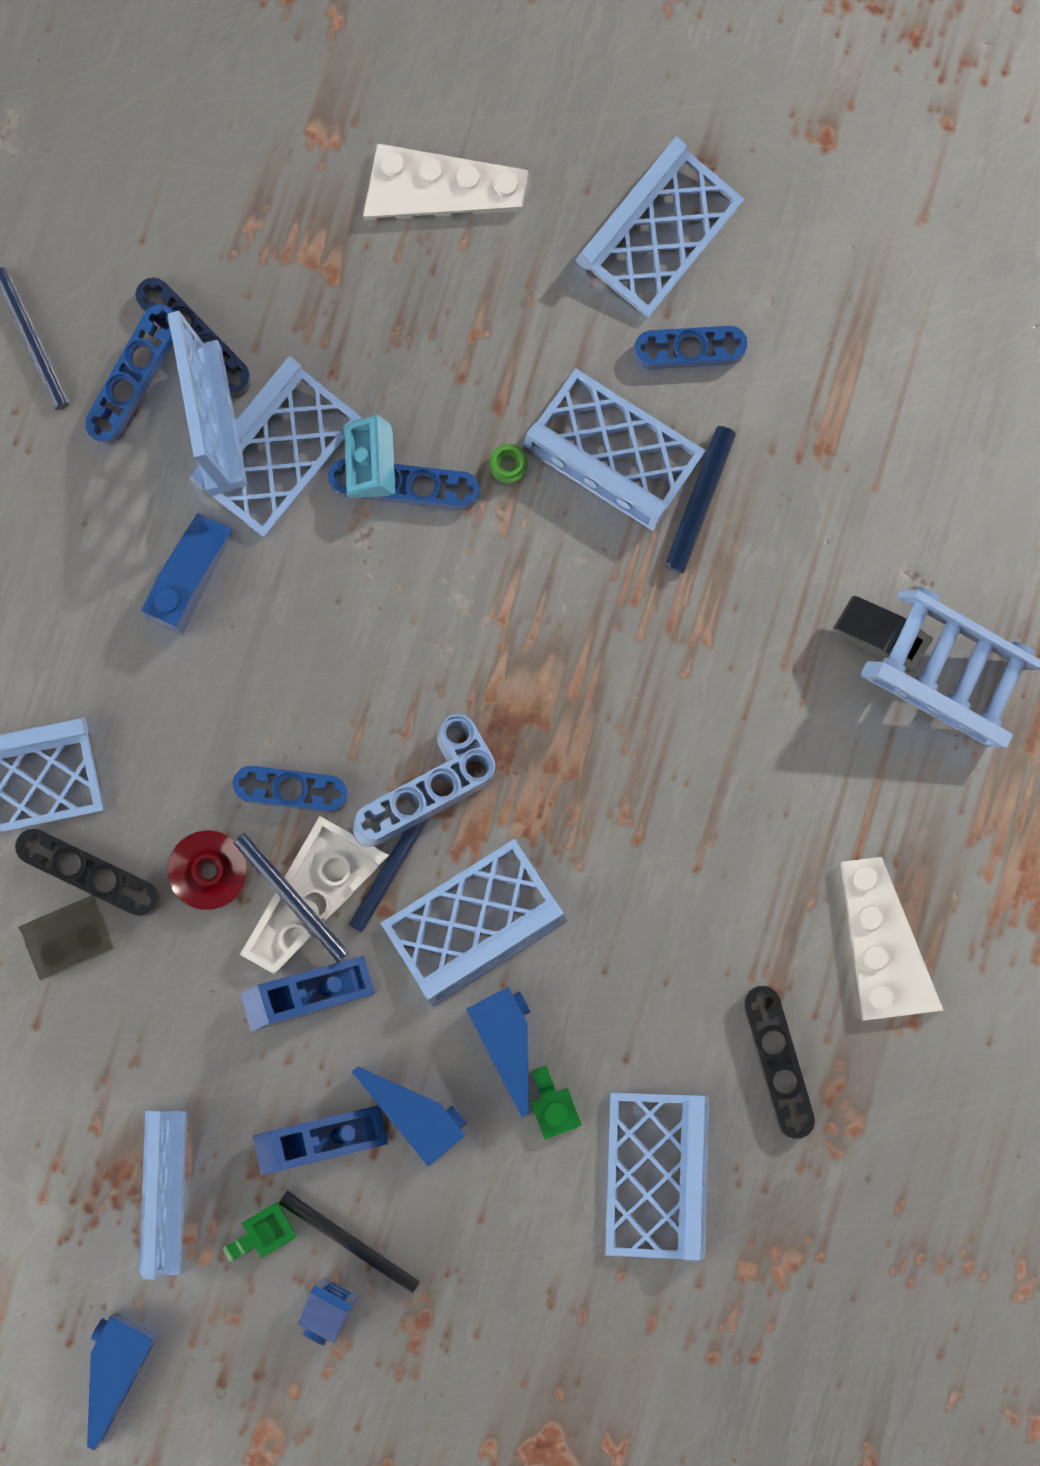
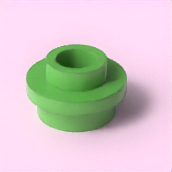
[489,444,528,483]

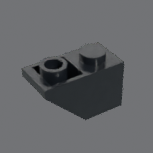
[833,595,933,672]

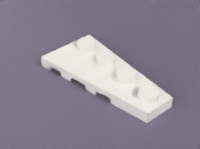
[363,144,529,221]
[240,816,389,975]
[841,857,944,1021]

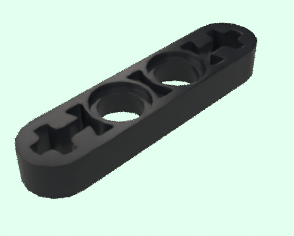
[15,829,160,917]
[743,986,815,1139]

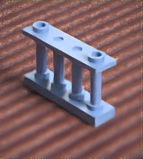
[860,587,1040,748]

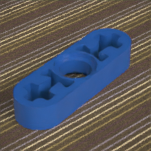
[634,326,747,369]
[233,766,348,813]

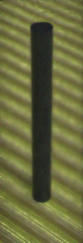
[278,1190,421,1294]

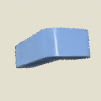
[353,714,495,847]

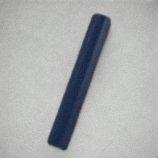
[665,426,736,573]

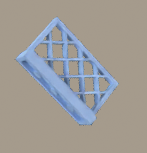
[575,136,744,318]
[168,311,248,496]
[190,356,361,538]
[523,368,706,532]
[0,717,104,832]
[380,838,567,1007]
[605,1093,709,1261]
[139,1111,187,1280]

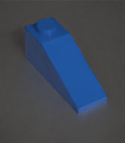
[141,513,233,635]
[240,956,375,1032]
[466,987,531,1117]
[351,1067,467,1166]
[252,1105,388,1176]
[298,1278,359,1345]
[87,1313,159,1451]

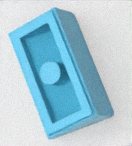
[344,415,395,498]

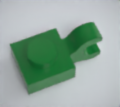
[530,1065,582,1140]
[222,1202,297,1262]

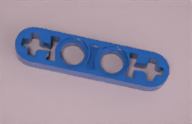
[85,304,175,443]
[328,459,480,510]

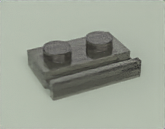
[18,895,116,981]

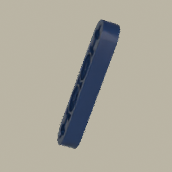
[135,277,251,398]

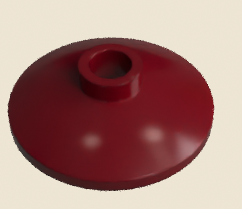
[167,830,247,910]

